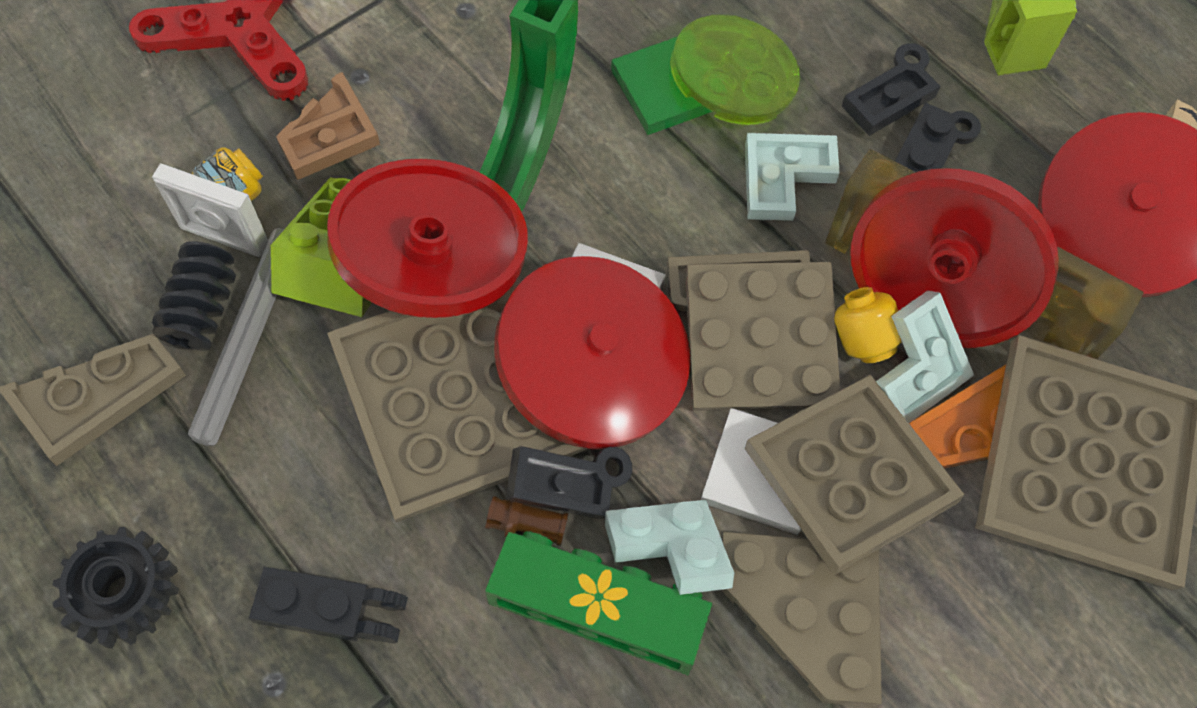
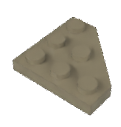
[721,532,882,708]

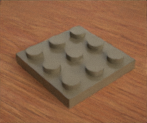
[685,262,840,411]
[744,375,965,575]

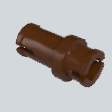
[485,496,568,546]

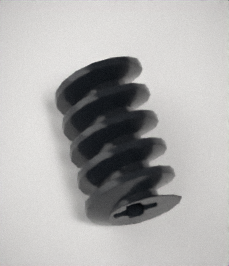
[152,241,237,351]

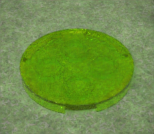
[670,15,800,125]

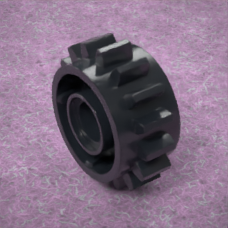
[52,527,179,648]

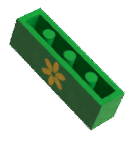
[485,531,713,676]

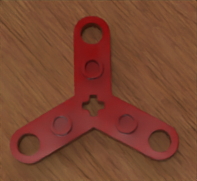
[129,0,308,101]

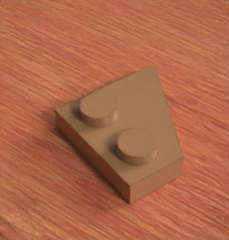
[276,72,380,180]

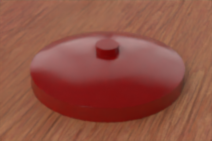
[1038,112,1197,298]
[327,159,528,318]
[850,168,1059,348]
[494,256,690,449]

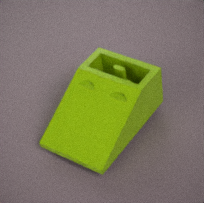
[984,0,1077,76]
[271,177,372,317]

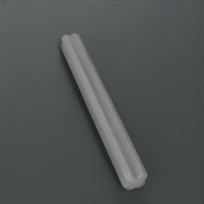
[188,228,284,446]

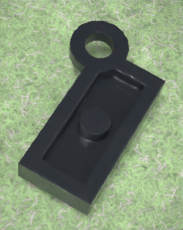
[842,43,941,136]
[888,102,981,180]
[506,446,632,519]

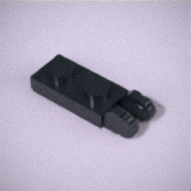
[249,566,408,643]

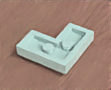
[745,133,840,221]
[876,291,974,423]
[605,500,734,595]

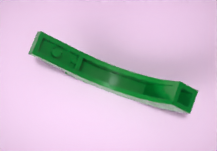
[479,0,578,212]

